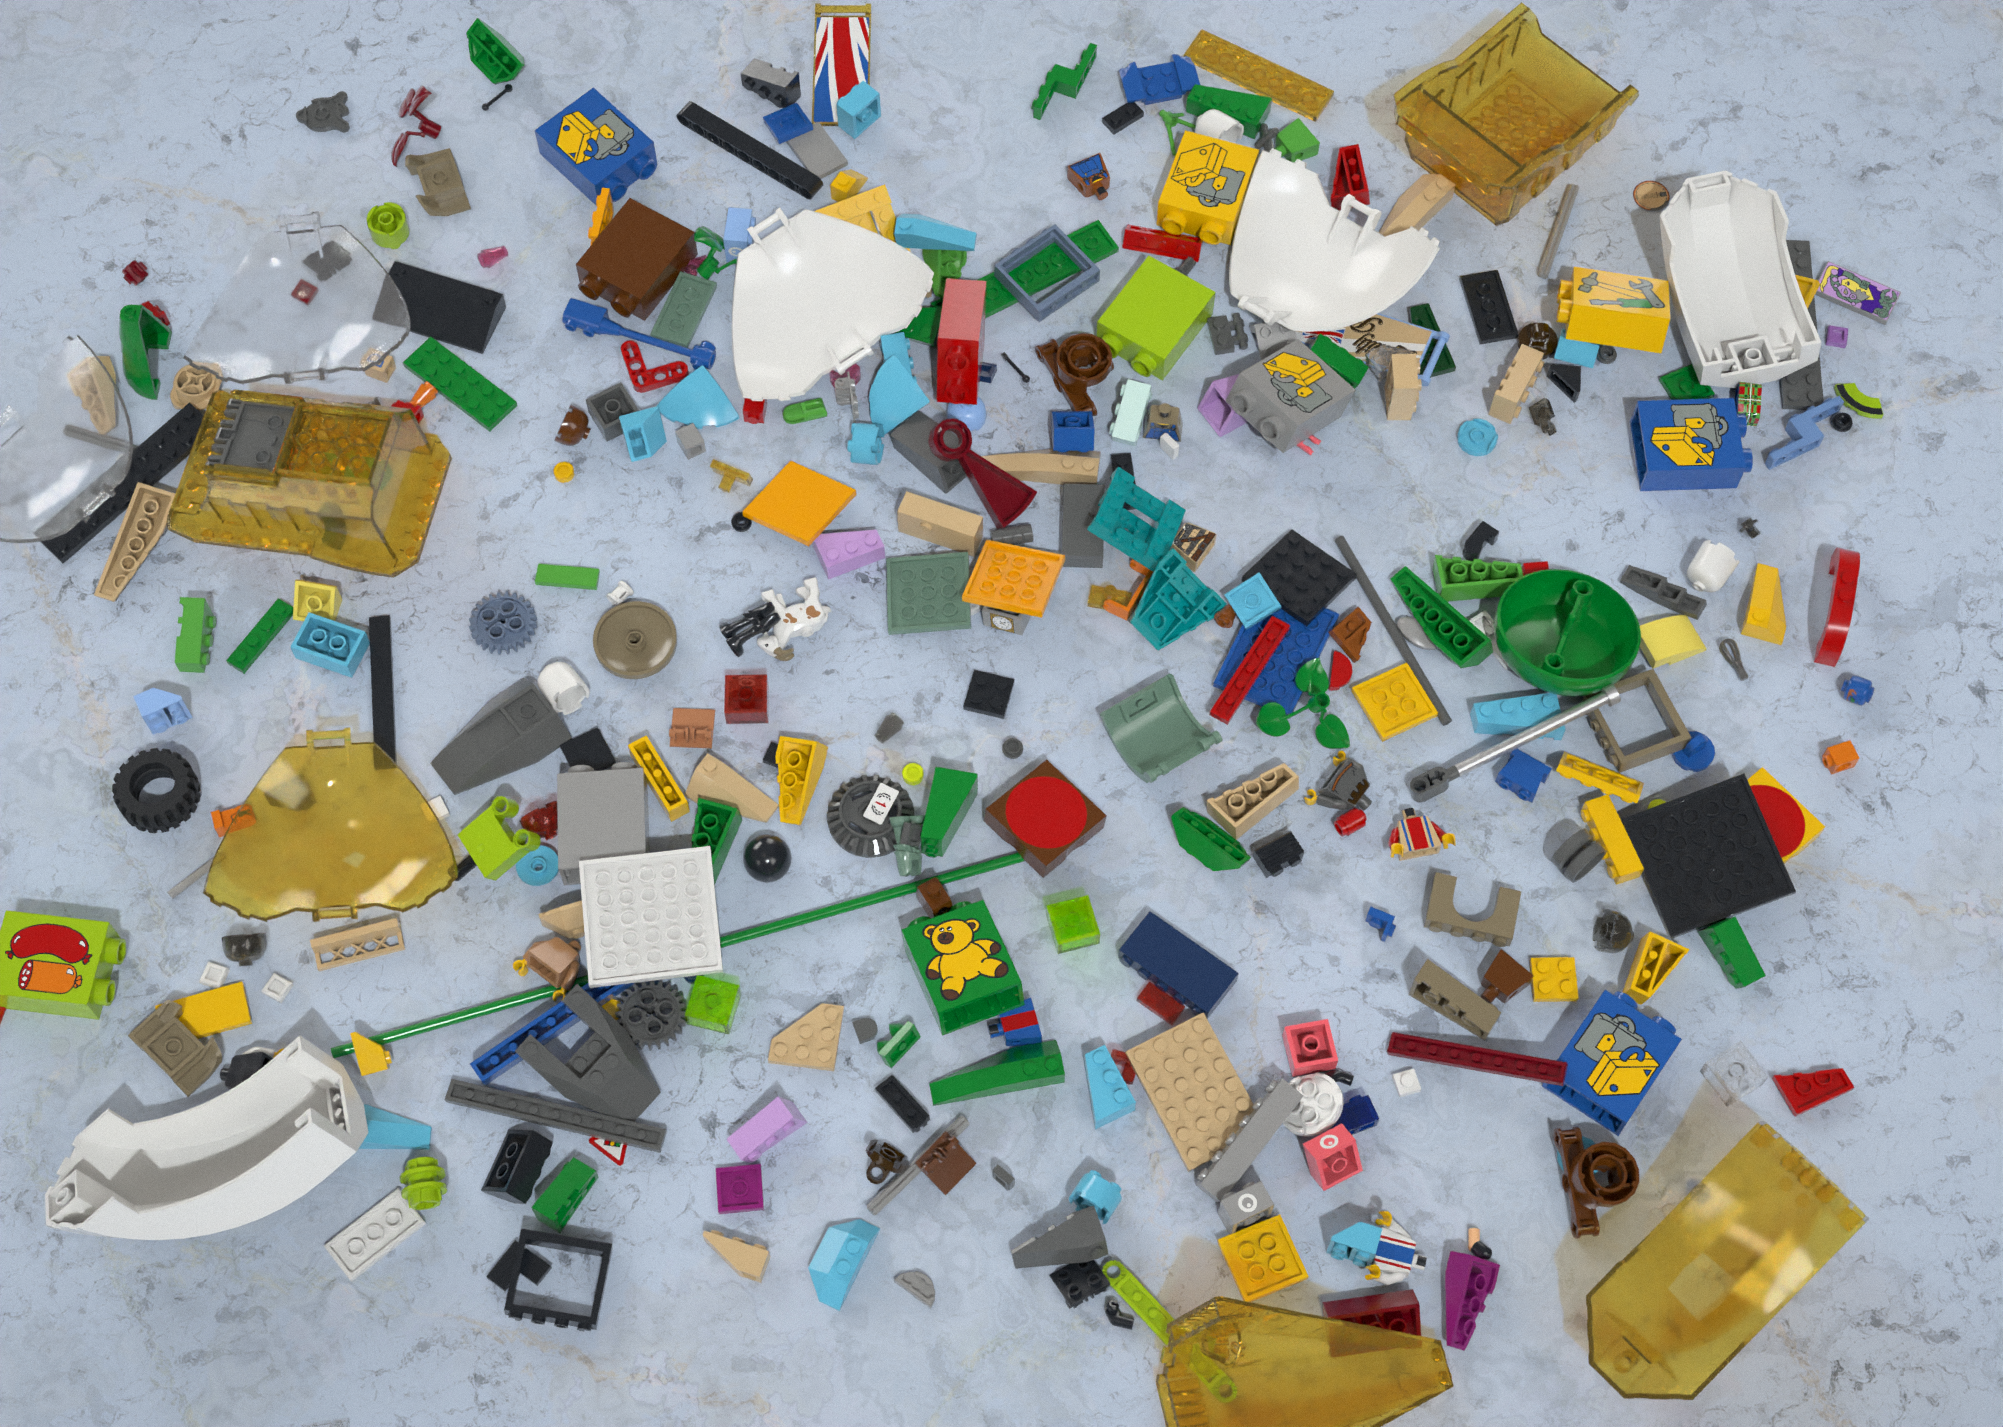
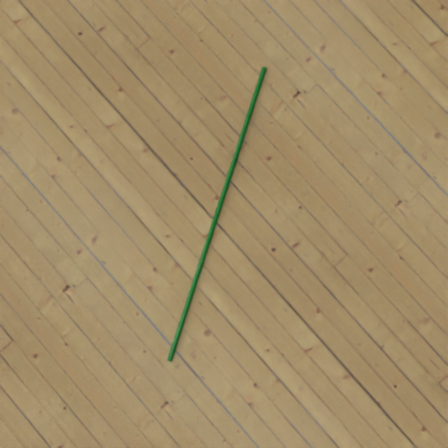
[331,852,1025,1059]

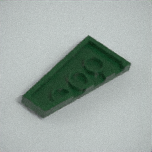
[1409,303,1456,378]

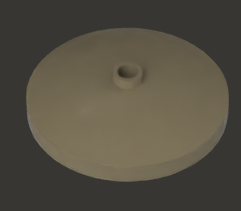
[593,601,677,679]

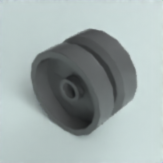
[1551,828,1607,883]

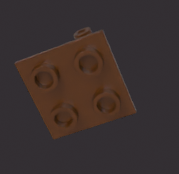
[915,1131,977,1196]

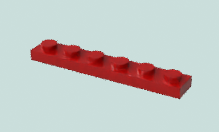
[1209,616,1290,725]

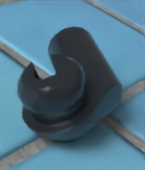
[1324,1070,1354,1086]
[1105,1300,1134,1330]

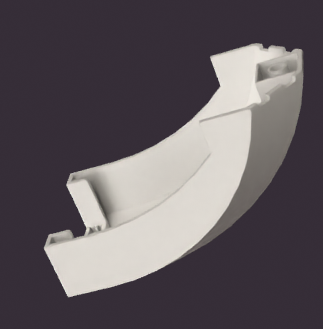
[45,1036,368,1240]

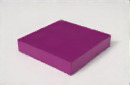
[716,1164,764,1214]

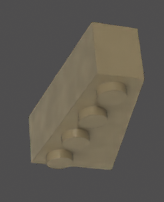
[1409,959,1501,1041]

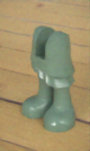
[890,815,925,877]

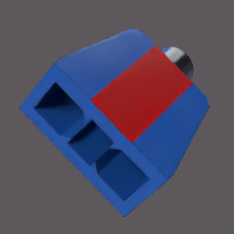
[988,998,1042,1047]

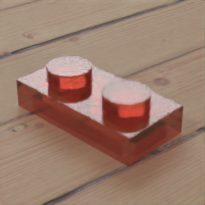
[1136,982,1185,1026]

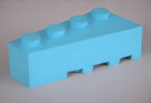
[1470,693,1566,740]

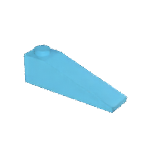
[894,214,977,251]
[359,1104,432,1150]

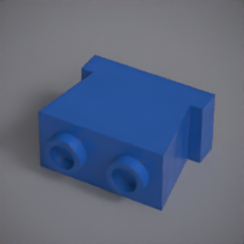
[1495,749,1552,803]

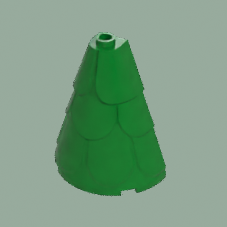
[119,304,172,400]

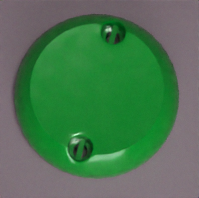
[1494,569,1641,696]

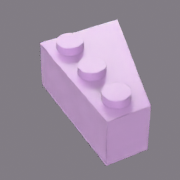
[813,530,885,580]
[727,1096,808,1162]

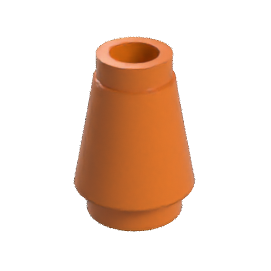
[409,381,438,408]

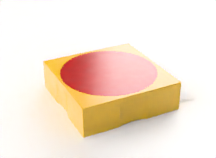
[1748,767,1825,864]

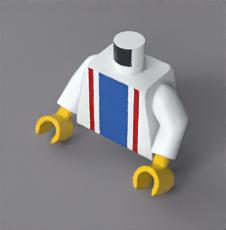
[1365,1211,1427,1285]

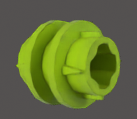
[399,1157,448,1210]

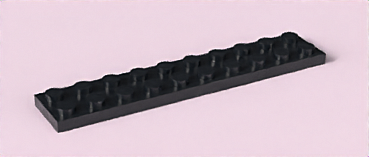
[35,402,217,564]

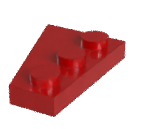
[1772,1068,1855,1117]

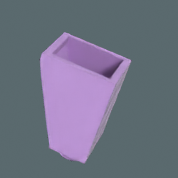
[1197,374,1248,437]

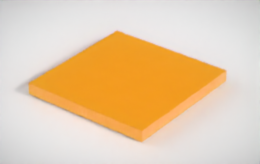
[742,461,857,546]
[962,540,1065,618]

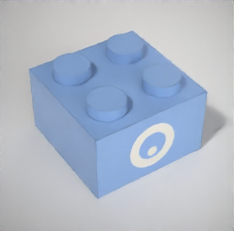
[723,207,756,262]

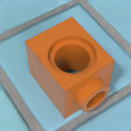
[1822,740,1860,775]

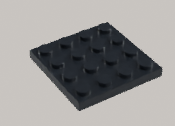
[1241,529,1357,627]

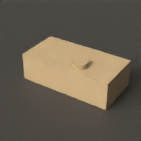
[897,491,983,557]

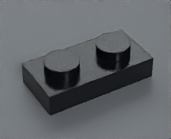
[1102,102,1144,135]

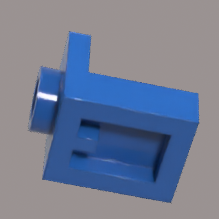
[1365,907,1396,942]

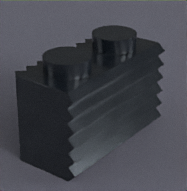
[1253,831,1304,878]

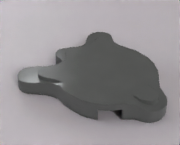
[296,91,350,133]

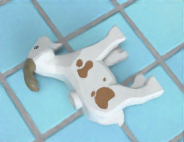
[757,577,831,661]

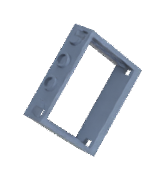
[994,224,1100,322]

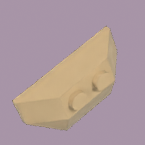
[538,900,585,939]

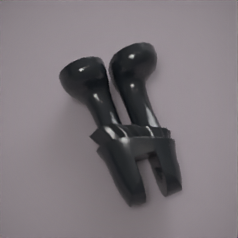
[719,602,781,658]

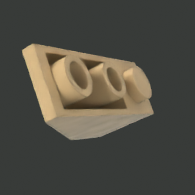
[703,1230,770,1283]

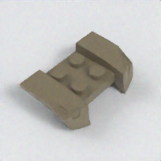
[405,148,471,216]
[128,1000,222,1097]

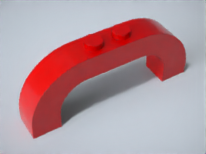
[1814,547,1860,667]

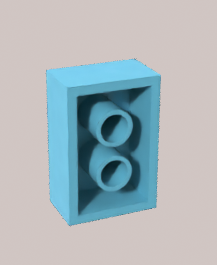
[290,612,370,678]

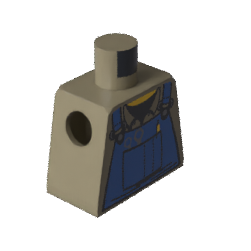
[1143,403,1183,442]

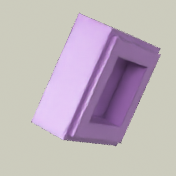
[1825,325,1848,348]

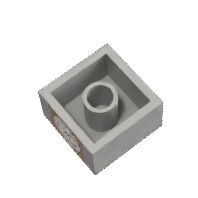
[982,606,1031,635]

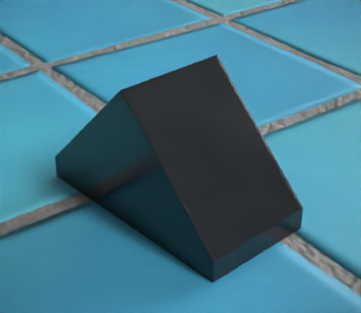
[1547,364,1581,403]

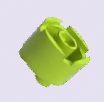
[366,202,410,249]

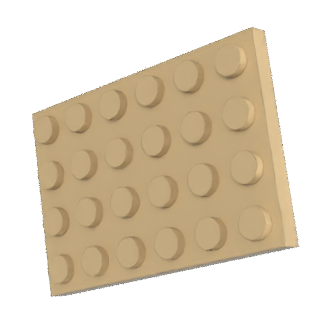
[1125,1013,1254,1172]

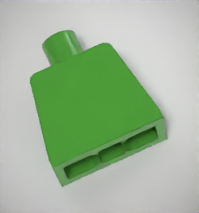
[1274,118,1320,163]

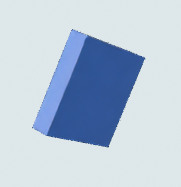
[763,103,813,144]

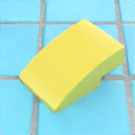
[1640,615,1706,669]

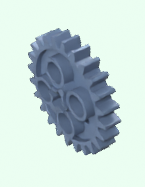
[469,591,537,655]

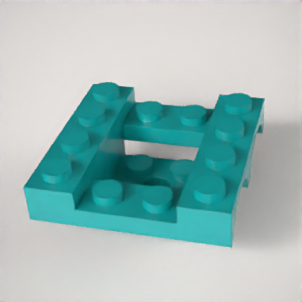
[1087,467,1186,572]

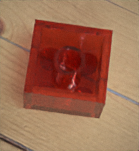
[724,674,769,724]

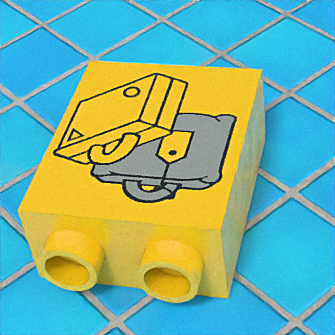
[1157,130,1259,245]

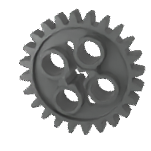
[615,981,688,1051]

